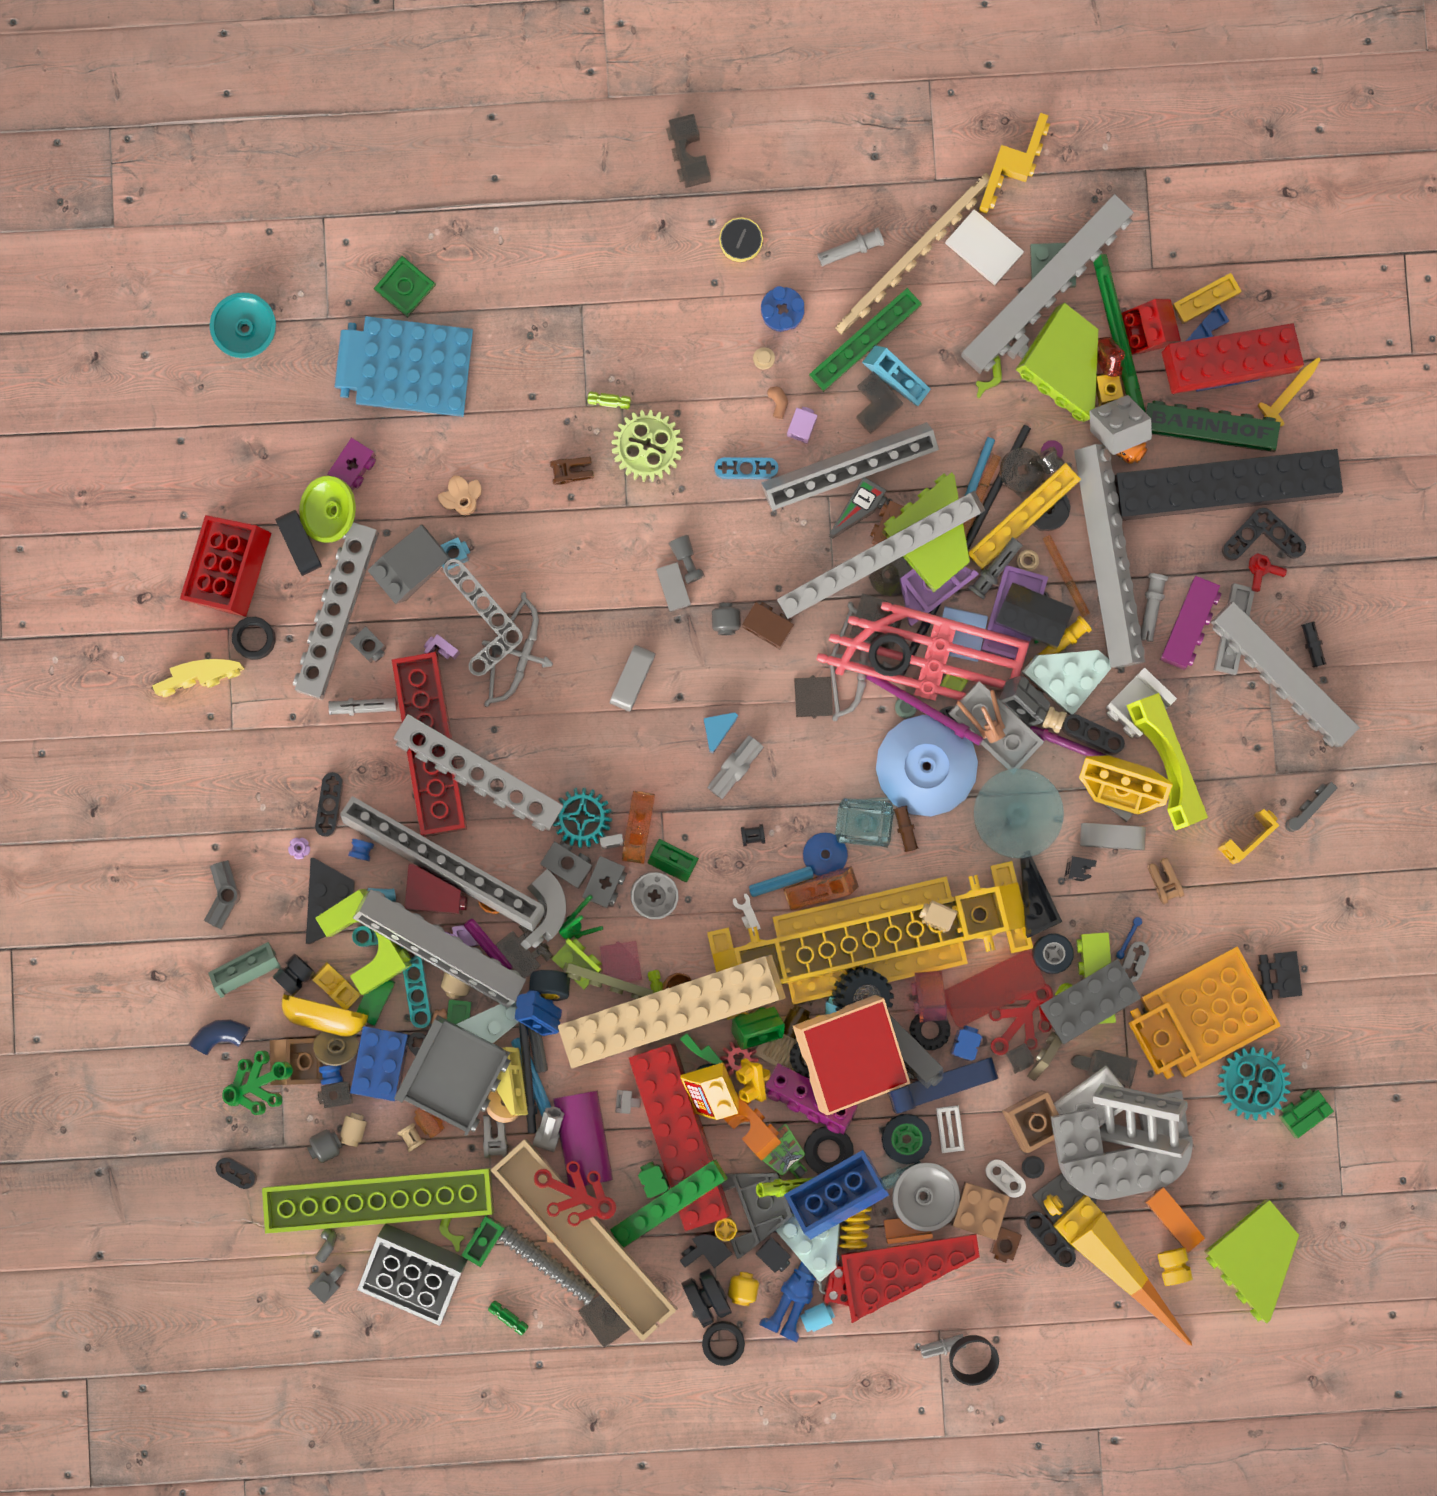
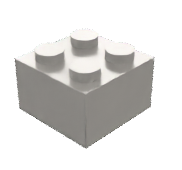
[1090,395,1152,455]

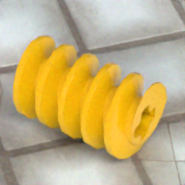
[838,1206,872,1250]

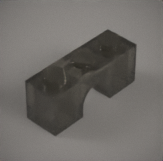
[666,114,711,188]

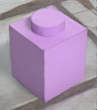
[787,407,817,444]

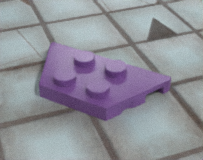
[900,567,979,627]

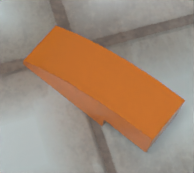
[1144,1187,1205,1253]

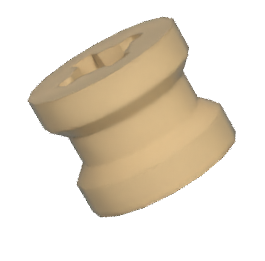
[1042,706,1067,733]

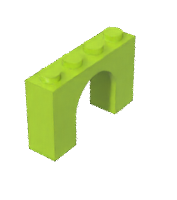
[316,889,412,995]

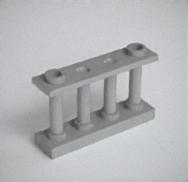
[1093,1083,1190,1158]

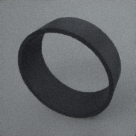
[949,1335,999,1386]

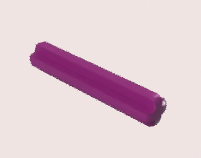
[464,918,513,970]

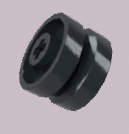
[681,1268,732,1328]

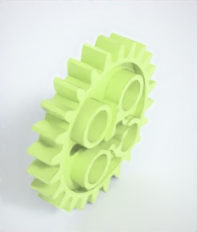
[612,410,683,482]

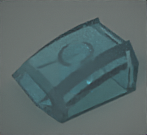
[835,798,894,848]

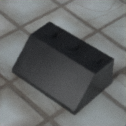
[995,582,1074,649]

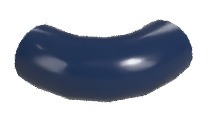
[189,1019,250,1055]

